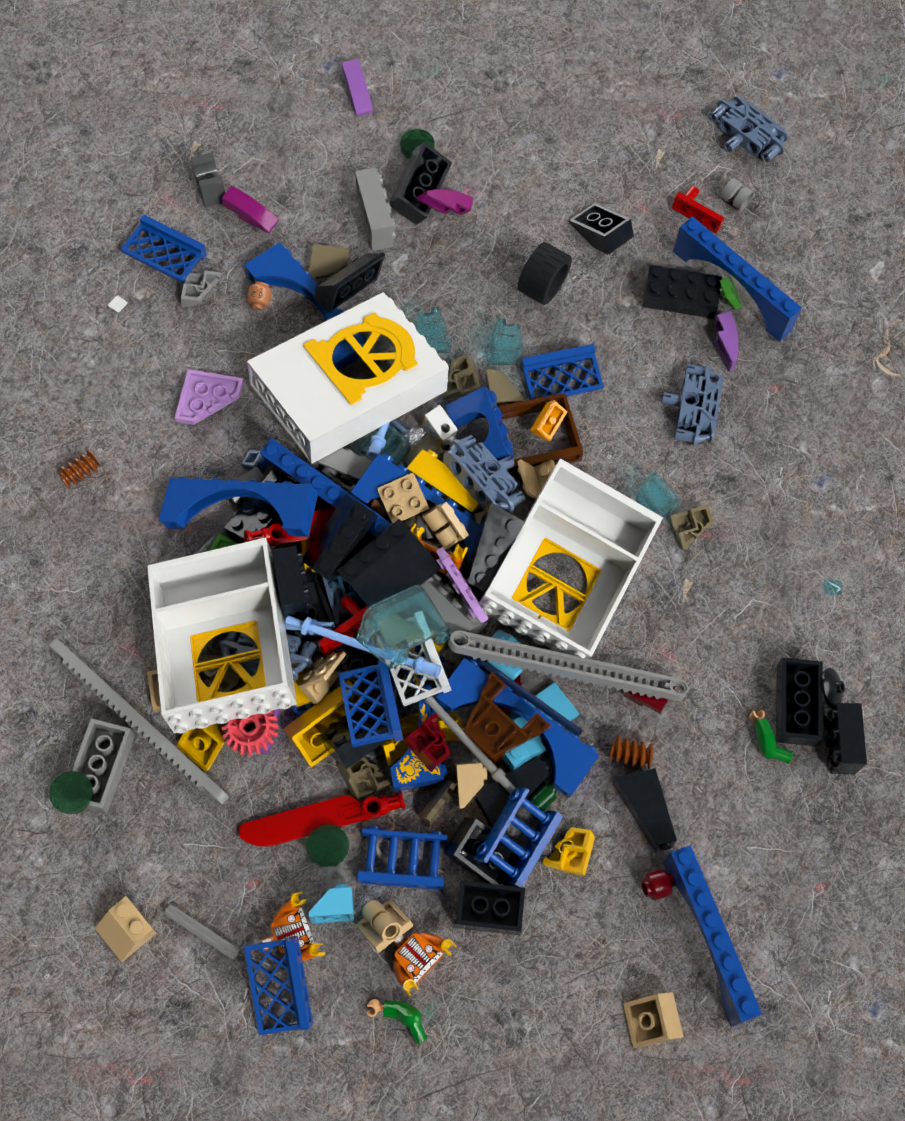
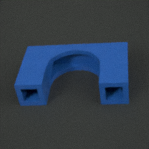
[446,386,514,461]

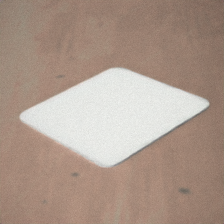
[108,296,128,312]

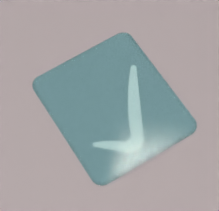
[824,580,843,595]

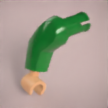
[749,710,793,764]
[367,999,427,1044]

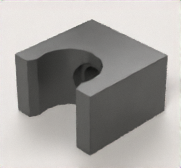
[191,152,225,208]

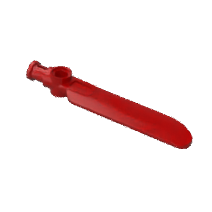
[244,504,371,547]
[239,791,406,847]

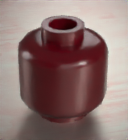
[641,869,675,900]

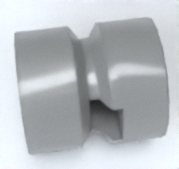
[721,178,754,211]

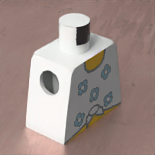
[421,405,458,449]

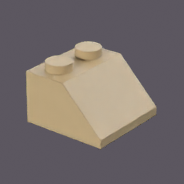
[455,762,487,808]
[95,896,156,962]
[623,992,684,1048]

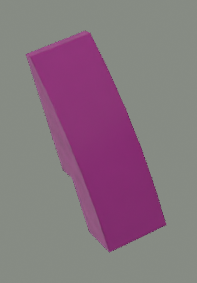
[222,185,279,234]
[417,189,473,216]

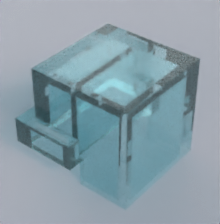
[416,307,452,354]
[486,319,524,365]
[361,426,409,467]
[635,471,680,517]

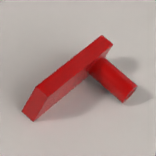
[672,186,725,234]
[318,595,373,656]

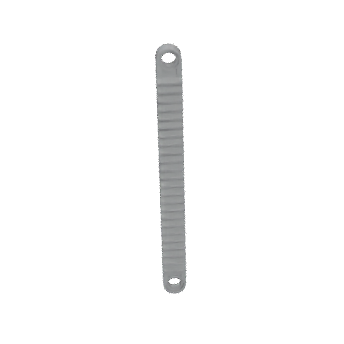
[448,631,689,701]
[48,638,229,805]

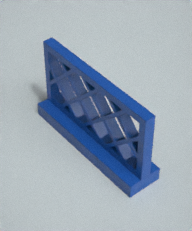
[120,215,207,283]
[520,344,604,400]
[339,659,404,747]
[244,935,313,1035]

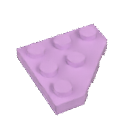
[174,369,244,425]
[436,547,488,623]

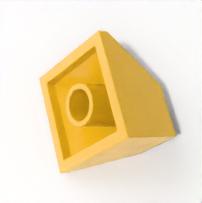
[176,723,225,772]

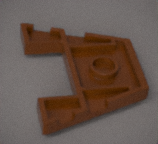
[463,672,552,760]

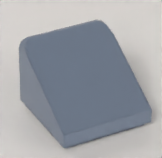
[391,419,413,440]
[241,450,269,474]

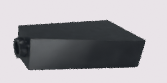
[473,757,550,829]
[613,768,677,851]

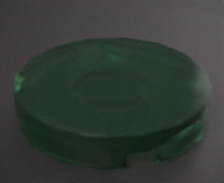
[400,129,435,159]
[49,771,94,815]
[307,824,350,867]

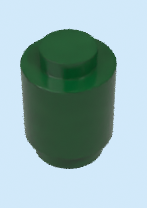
[528,783,557,811]

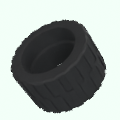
[517,242,572,305]

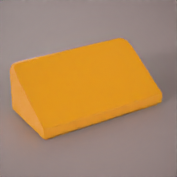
[530,400,567,442]

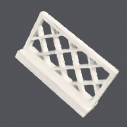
[376,611,452,706]

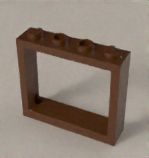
[498,393,583,475]

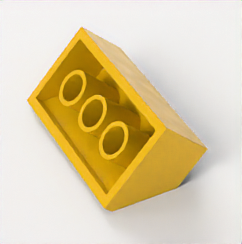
[407,449,481,512]
[283,680,367,768]

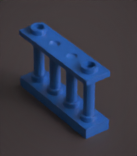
[474,787,563,887]
[357,826,447,890]

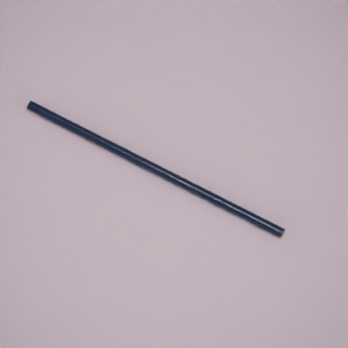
[403,603,582,736]

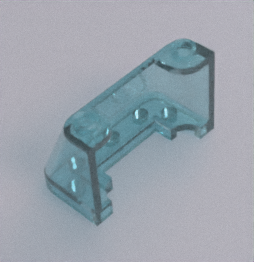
[356,584,450,669]

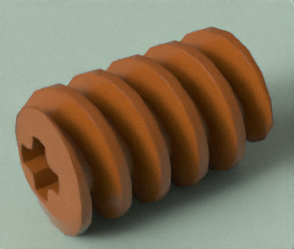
[56,449,100,489]
[608,736,654,769]

